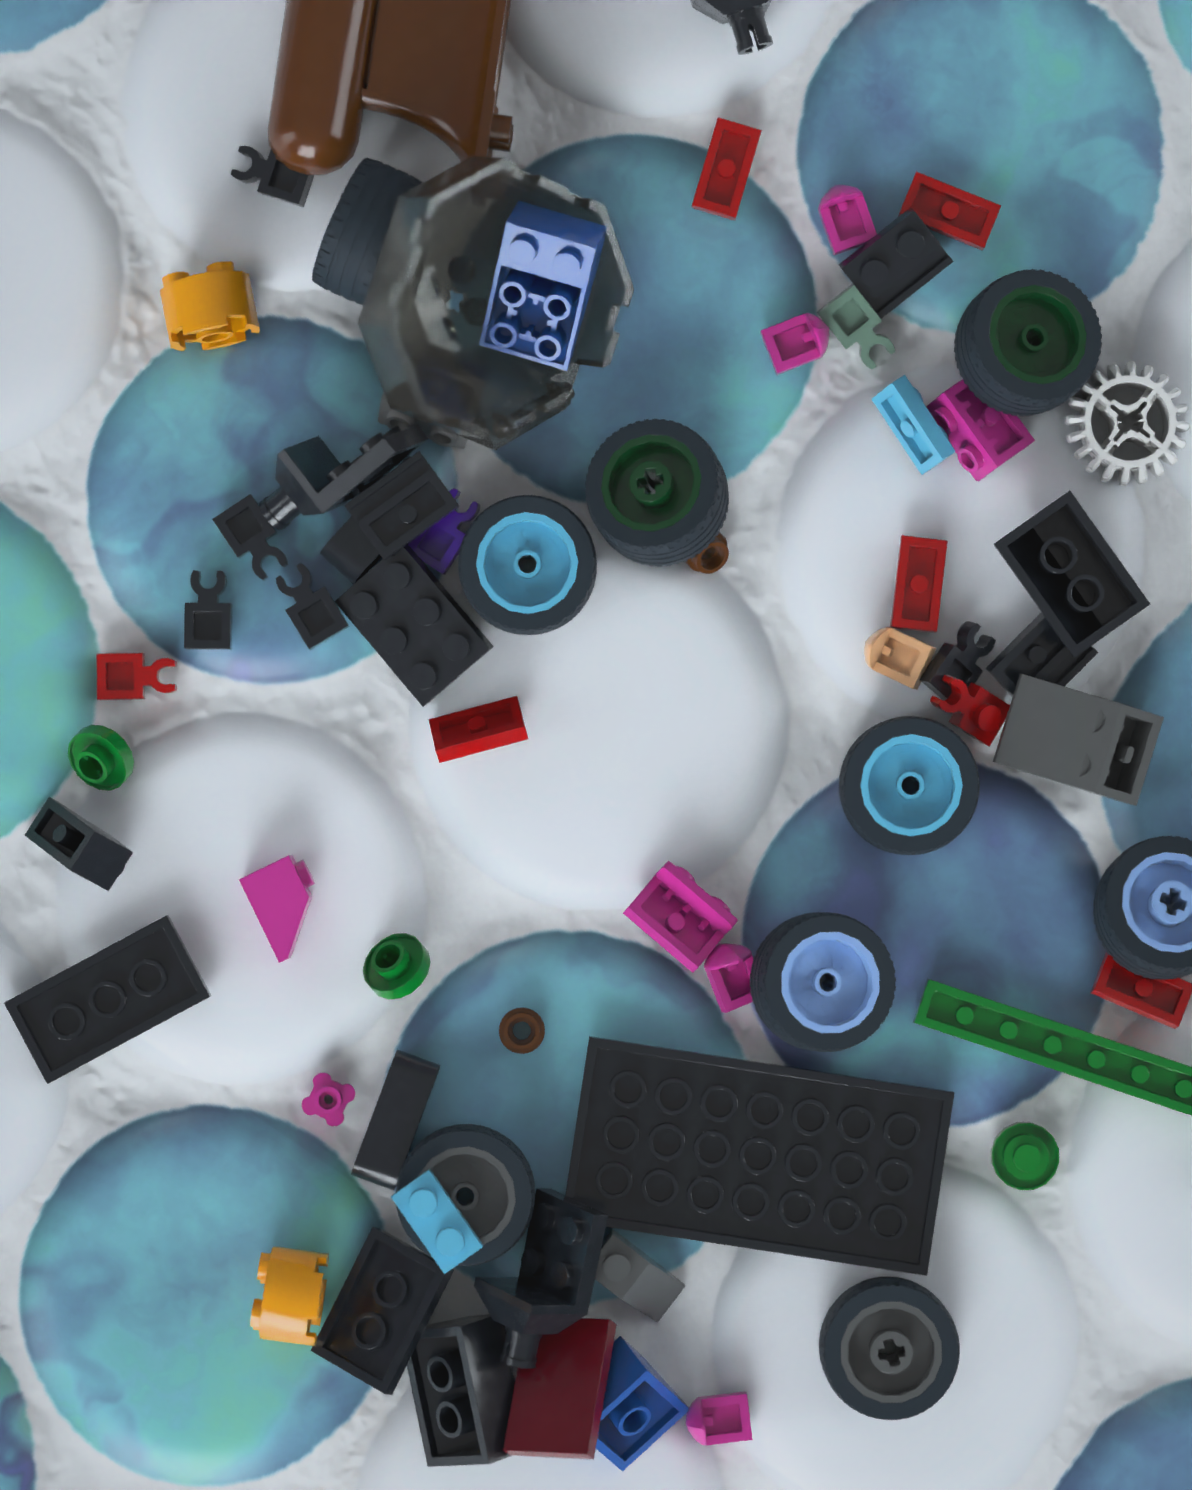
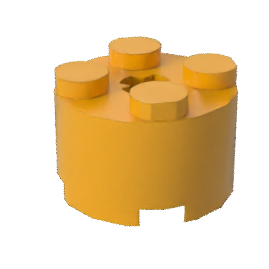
[160,261,260,351]
[250,1246,329,1346]

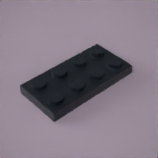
[4,915,212,1084]

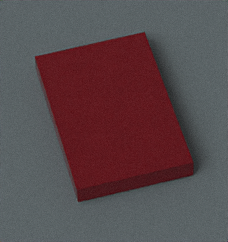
[503,1318,617,1459]

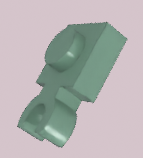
[817,284,895,369]

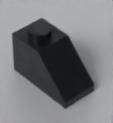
[25,797,133,891]

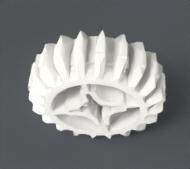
[1064,361,1190,486]

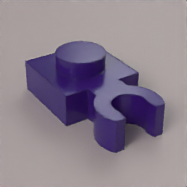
[408,488,481,575]

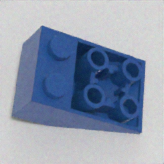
[479,201,608,371]

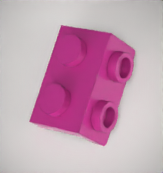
[623,861,738,973]

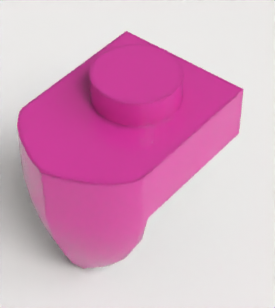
[818,184,877,255]
[760,313,829,375]
[704,943,753,1013]
[685,1391,753,1446]

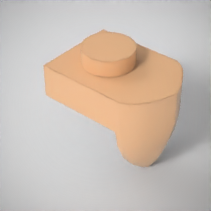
[864,627,937,690]

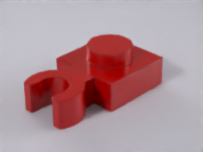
[96,653,177,700]
[930,675,1010,747]

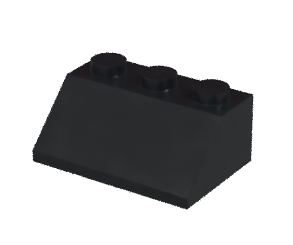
[993,491,1150,658]
[407,1314,515,1467]

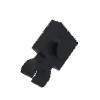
[231,146,314,207]
[212,494,288,580]
[276,563,350,650]
[184,570,232,650]
[919,621,996,700]

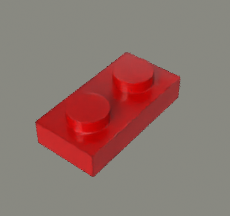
[691,117,762,221]
[898,172,1001,251]
[890,535,948,633]
[428,696,528,763]
[1090,951,1192,1029]

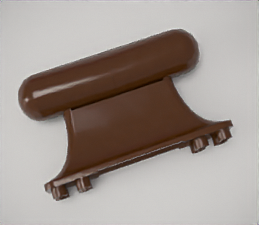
[268,0,514,204]

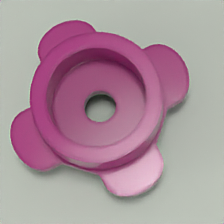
[302,1072,355,1126]

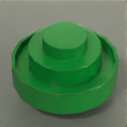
[67,725,134,791]
[363,933,431,1000]
[991,1122,1059,1190]

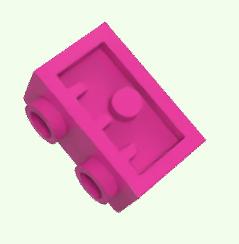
[926,379,1035,481]

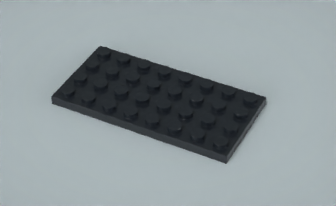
[565,1036,954,1276]

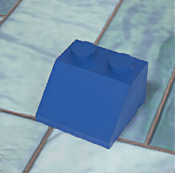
[596,1336,689,1472]

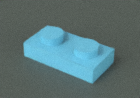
[872,375,956,475]
[391,1169,483,1274]

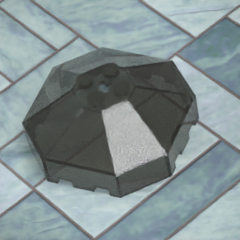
[358,156,635,450]

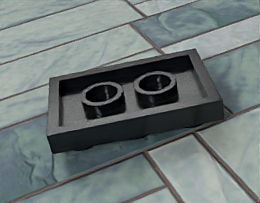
[334,544,494,707]
[311,1227,454,1395]

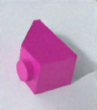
[239,855,315,963]

